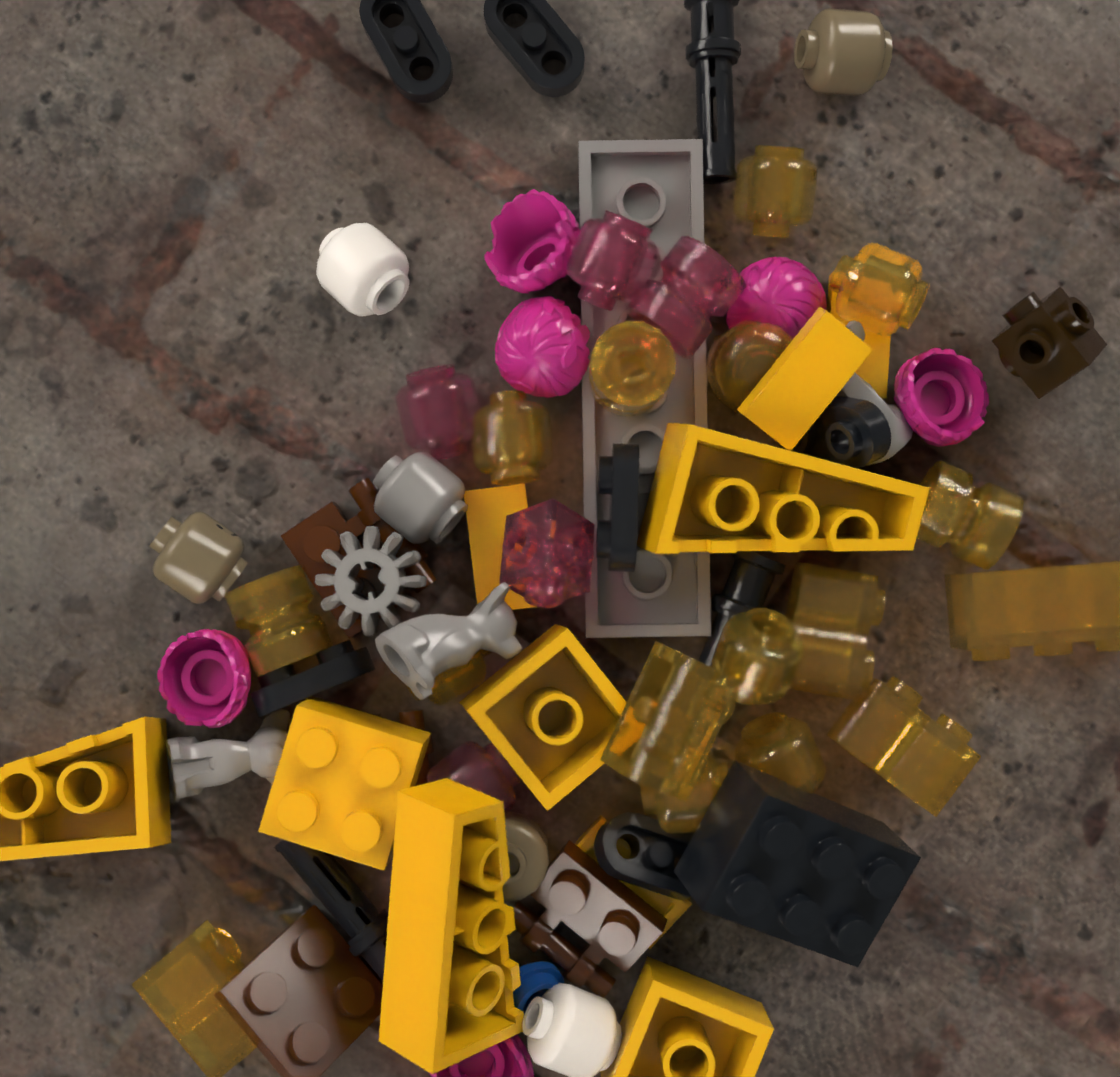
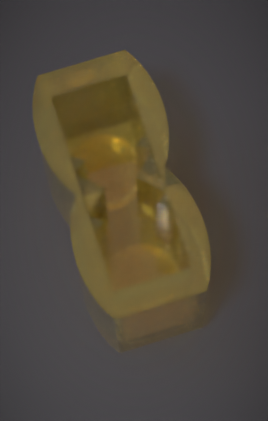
[775,562,886,701]
[826,676,981,817]

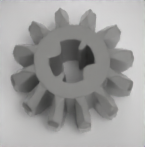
[315,526,426,636]

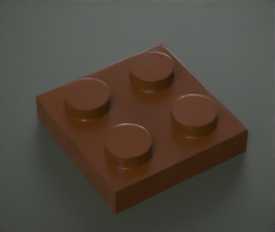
[214,904,383,1077]

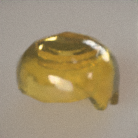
[706,320,794,414]

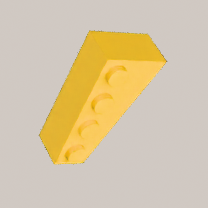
[637,423,930,554]
[0,716,172,861]
[379,778,524,1075]

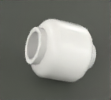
[316,223,410,317]
[522,983,622,1077]

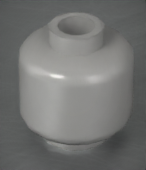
[373,451,468,545]

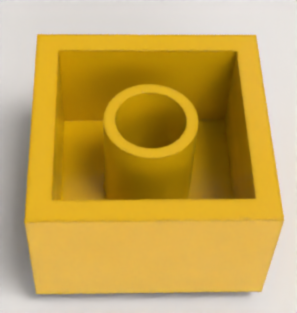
[459,624,646,811]
[258,696,431,871]
[600,956,774,1077]

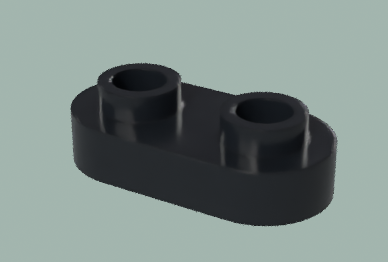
[359,0,453,103]
[484,0,585,97]
[792,396,891,469]
[596,443,640,572]
[250,640,376,717]
[594,812,694,900]

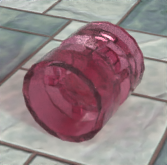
[626,236,747,359]

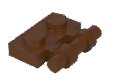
[281,478,437,639]
[513,840,668,998]

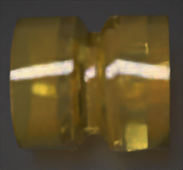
[588,321,676,417]
[916,460,1024,570]
[224,565,334,677]

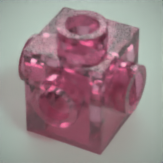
[499,498,595,608]

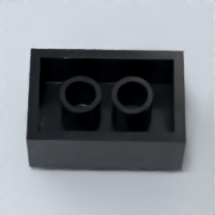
[674,760,921,967]

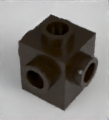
[992,286,1107,399]

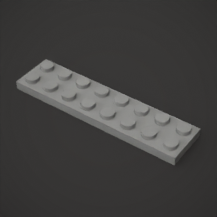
[578,139,711,638]

